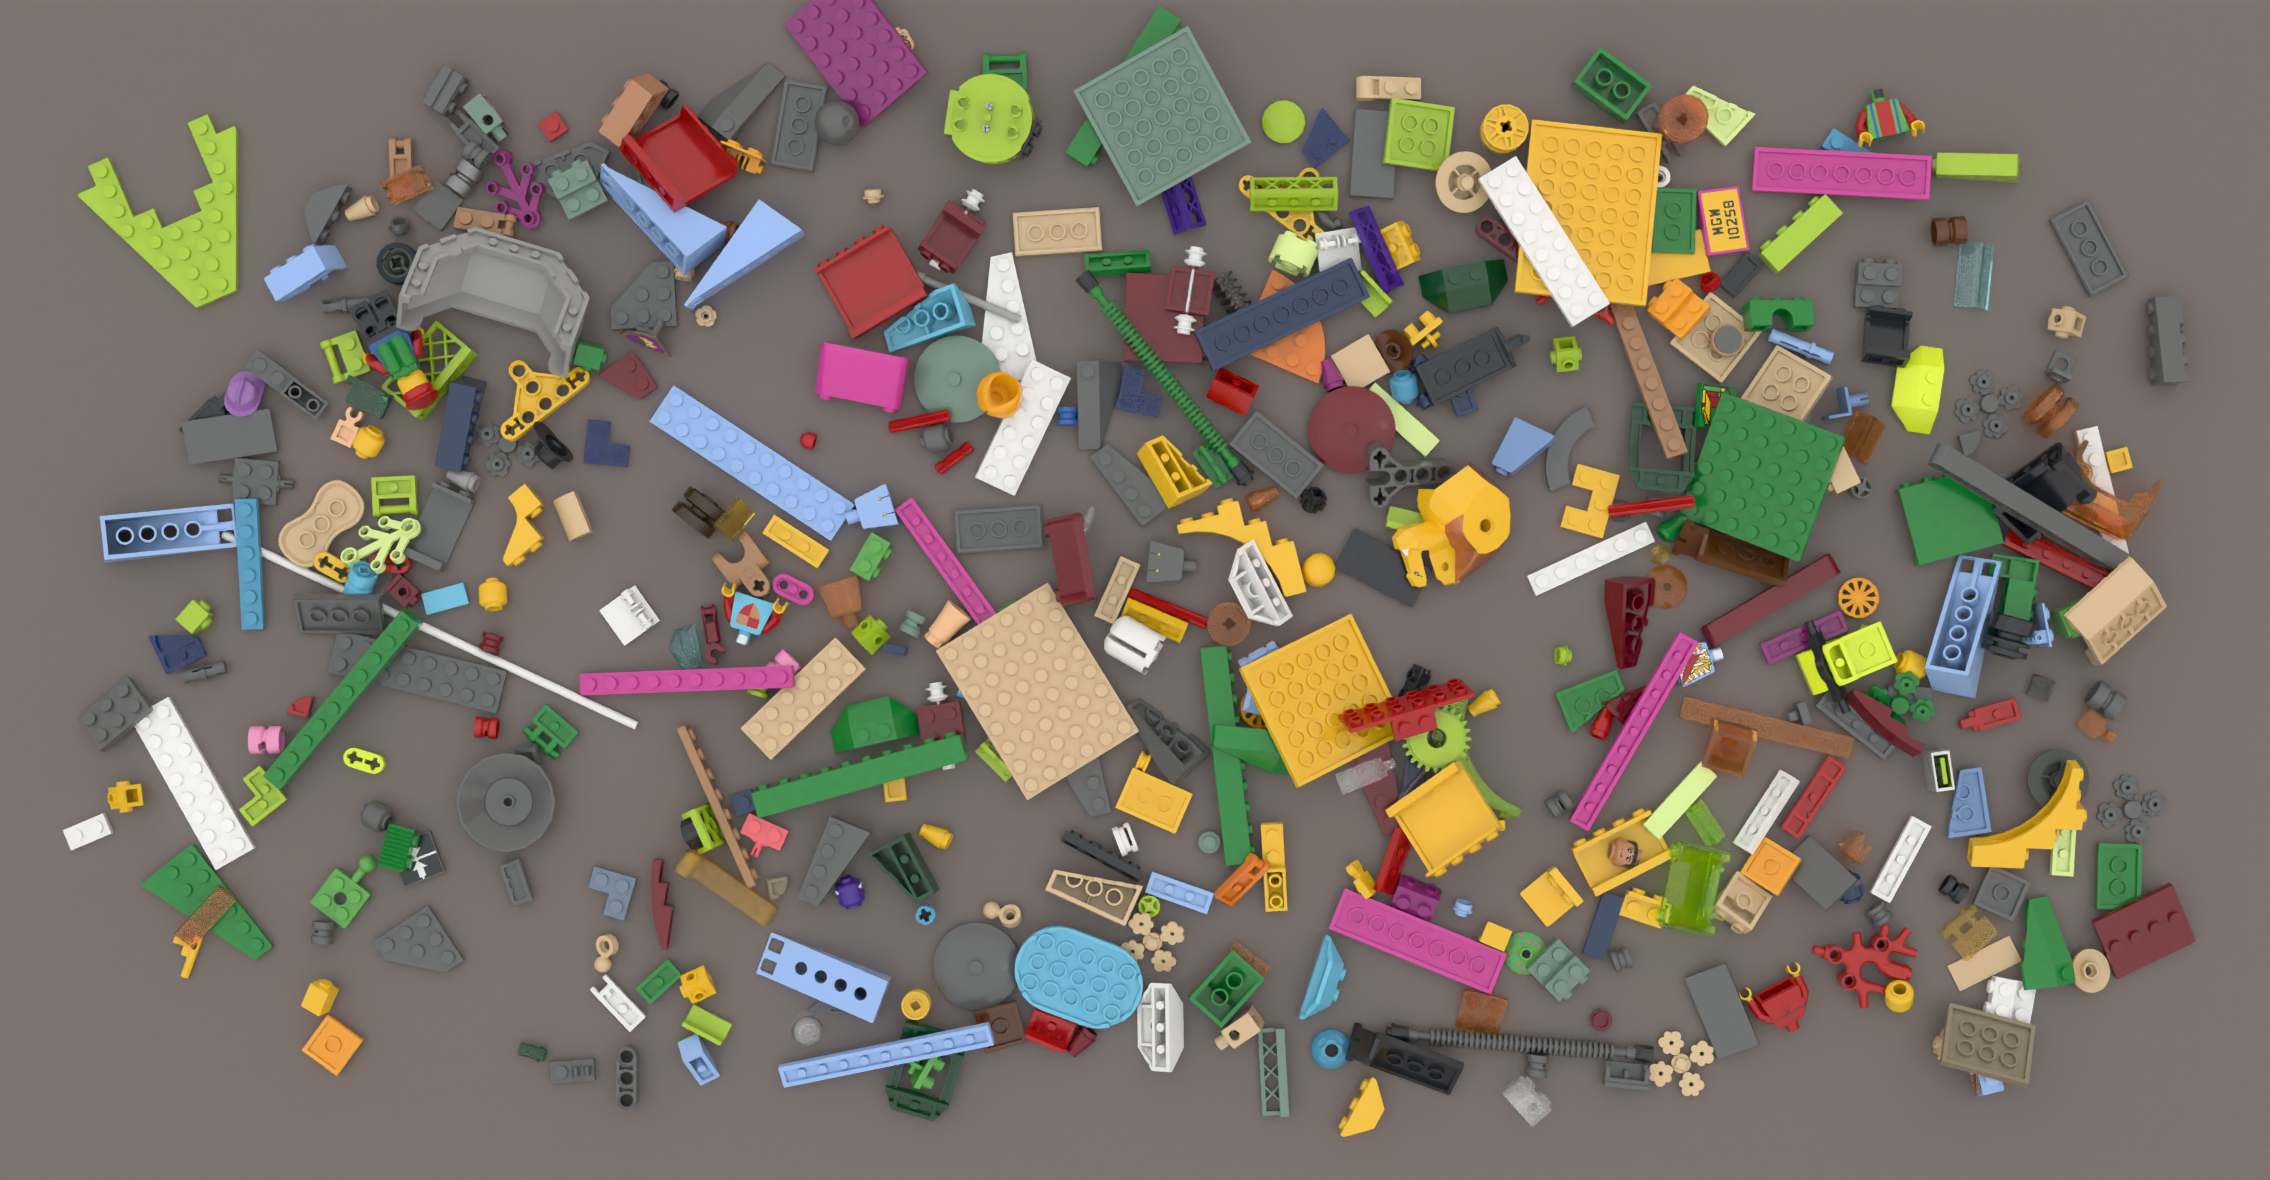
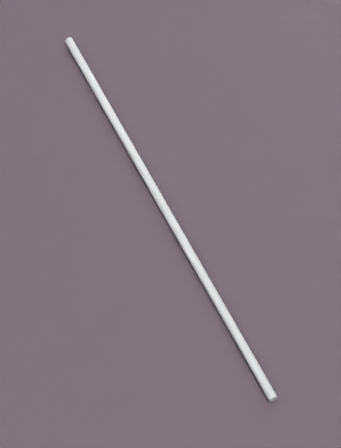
[221,531,639,730]

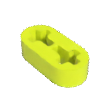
[343,748,386,774]

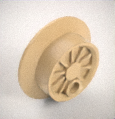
[1435,151,1491,213]

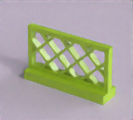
[381,320,478,422]

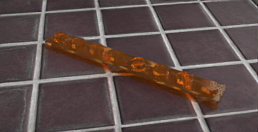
[1678,696,1854,759]

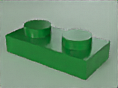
[635,959,683,1004]

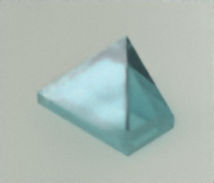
[669,624,705,670]

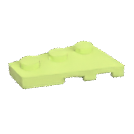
[1677,86,1755,147]

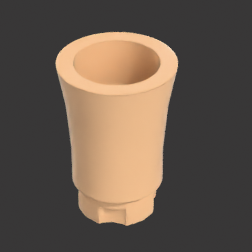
[924,600,971,649]

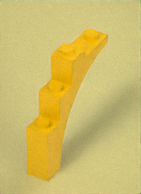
[1177,498,1306,597]
[1967,760,2087,868]

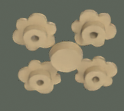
[1121,913,1184,972]
[1649,1031,1714,1096]

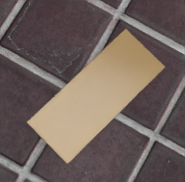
[1947,935,2022,991]

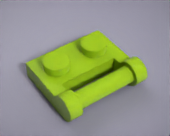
[319,330,372,384]
[371,475,419,517]

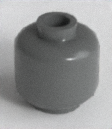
[920,423,954,454]
[360,800,395,833]

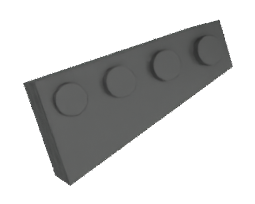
[2146,296,2190,386]

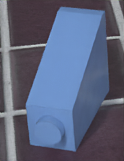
[1491,417,1556,477]

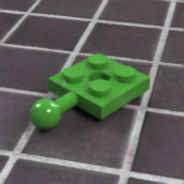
[310,855,376,929]

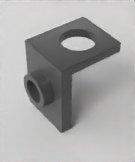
[2044,350,2076,384]

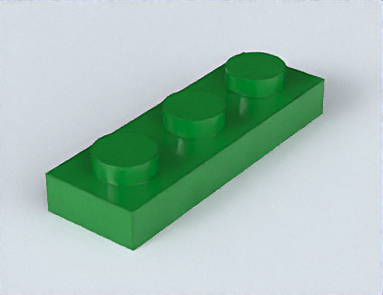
[1084,250,1151,276]

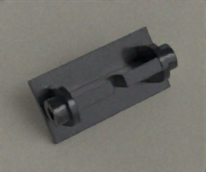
[1398,664,1431,697]

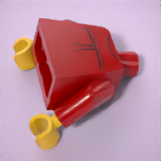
[1739,962,1809,1032]

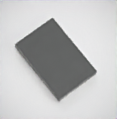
[1791,836,1858,912]

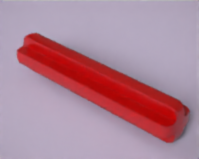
[888,410,951,433]

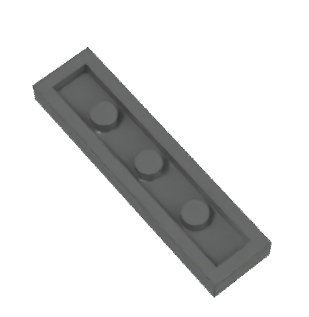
[1814,690,1895,760]

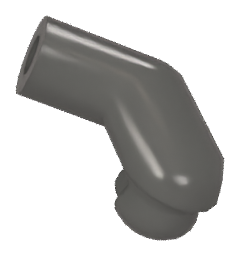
[1315,211,1343,231]

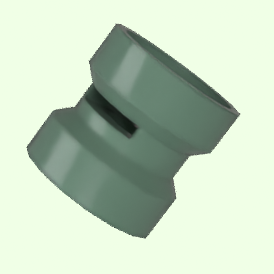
[898,609,927,638]

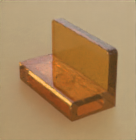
[1843,411,1886,464]

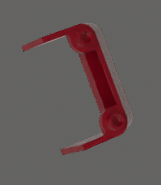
[1043,513,1097,606]

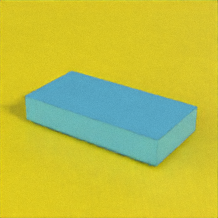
[421,583,470,615]

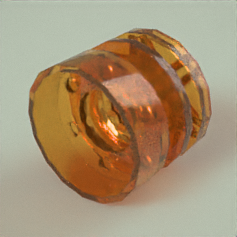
[1657,94,1709,144]

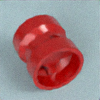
[474,716,500,740]

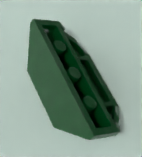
[1418,259,1508,314]

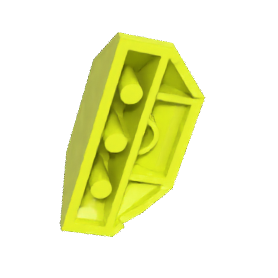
[1891,346,1944,435]

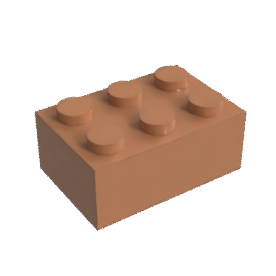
[599,73,669,147]

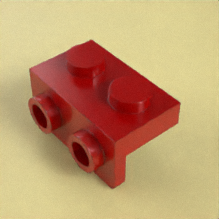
[1024,1008,1077,1054]

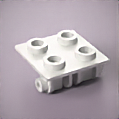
[1315,227,1362,272]
[599,585,660,646]

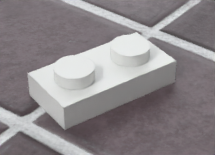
[63,813,114,850]

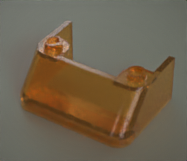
[2062,440,2165,541]

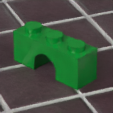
[1742,297,1814,332]

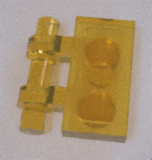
[1940,905,1999,961]

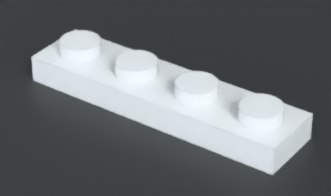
[1733,770,1800,855]
[1869,816,1932,903]

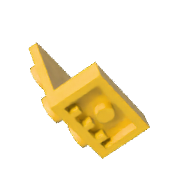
[1520,866,1583,927]

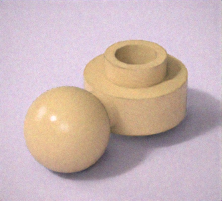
[983,901,1022,928]
[594,934,619,973]

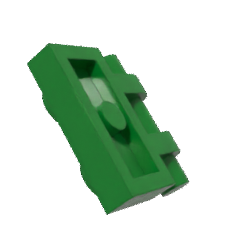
[522,704,580,760]

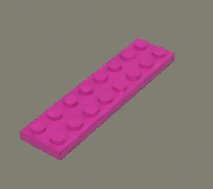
[1752,147,1932,201]
[1328,888,1507,994]

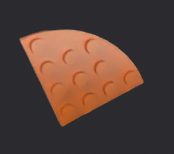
[1249,270,1325,384]

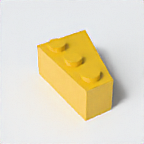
[1136,435,1212,509]

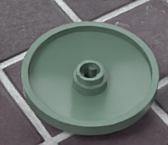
[914,336,1000,423]

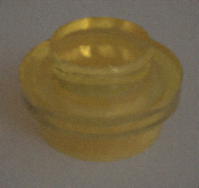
[1651,544,1671,565]

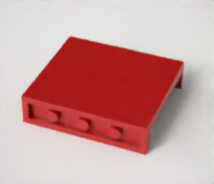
[620,104,739,213]
[814,225,929,339]

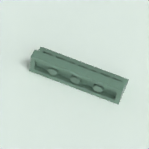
[1258,1027,1289,1117]

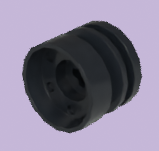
[1981,611,2037,660]

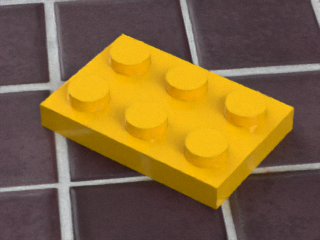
[1115,768,1193,834]

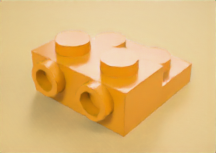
[1647,278,1711,341]

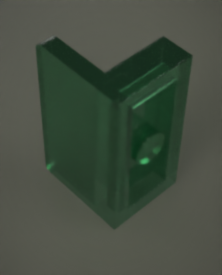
[345,375,394,419]

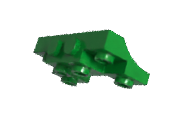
[1987,553,2040,643]

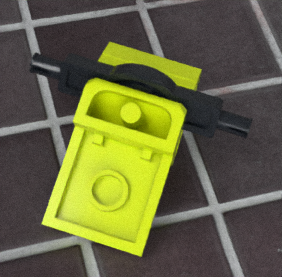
[1795,619,1898,714]

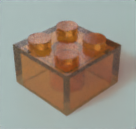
[1702,718,1757,778]

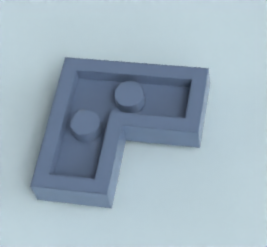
[588,866,637,920]

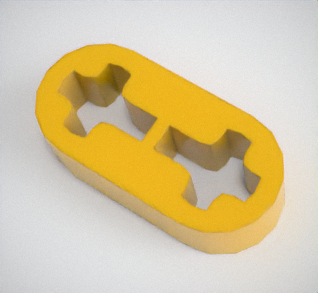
[313,551,350,583]

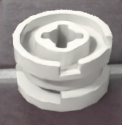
[1112,822,1139,857]

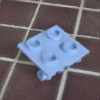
[2025,603,2054,647]

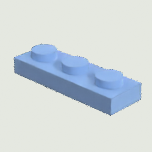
[1145,871,1214,914]

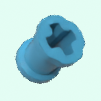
[915,904,936,925]

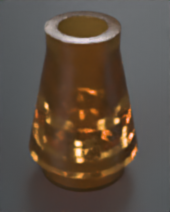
[1245,486,1279,512]

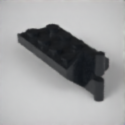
[1415,327,1530,406]
[1345,1023,1464,1095]

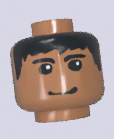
[1607,838,1642,868]

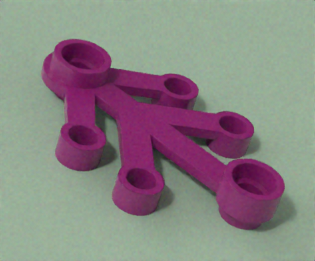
[486,150,545,229]

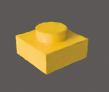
[2104,447,2133,474]

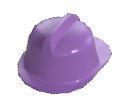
[224,371,265,417]

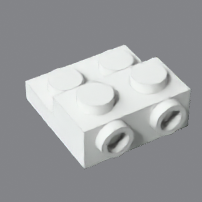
[1983,976,2036,1024]

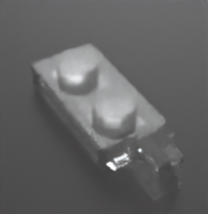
[1334,757,1397,795]

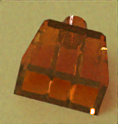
[817,575,864,629]

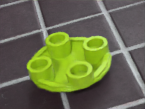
[1262,100,1305,144]

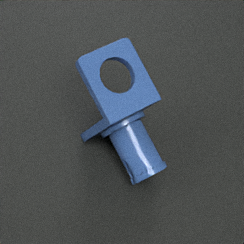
[1821,386,1869,421]

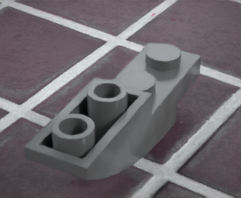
[244,349,329,420]

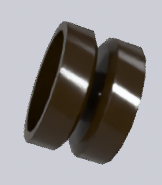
[671,486,728,539]

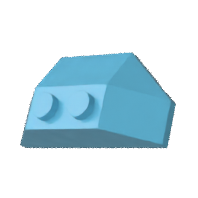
[1298,933,1346,1020]

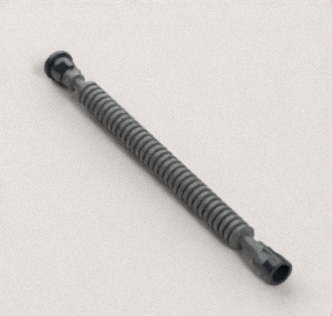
[1386,1023,1654,1063]

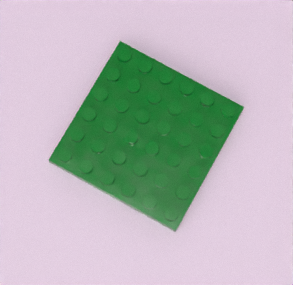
[1679,392,1846,562]

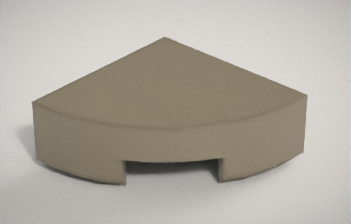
[767,875,789,901]

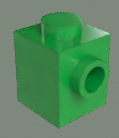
[573,339,607,371]

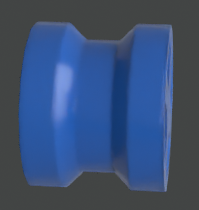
[1057,407,1078,426]

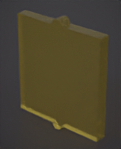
[715,496,755,541]

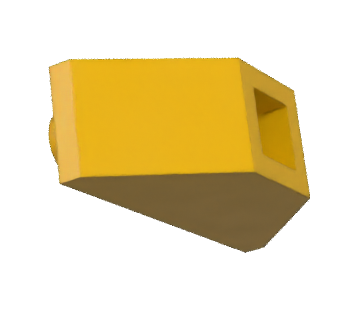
[1338,1075,1385,1137]

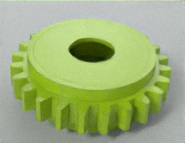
[1402,705,1471,773]

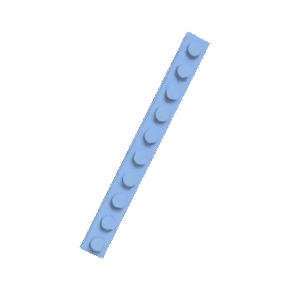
[778,1022,995,1088]

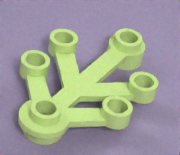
[340,516,421,574]

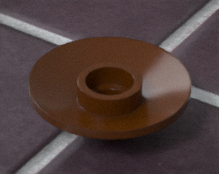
[1374,329,1413,372]

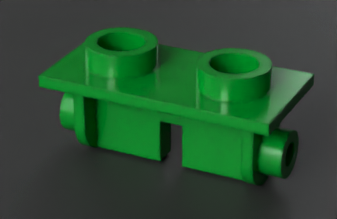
[1192,443,1233,489]

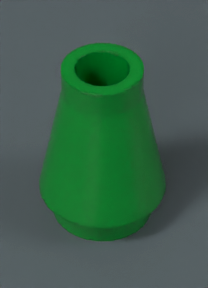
[1656,512,1688,543]

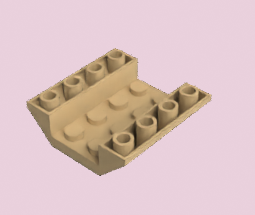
[2064,556,2167,666]

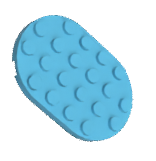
[1014,926,1143,1029]

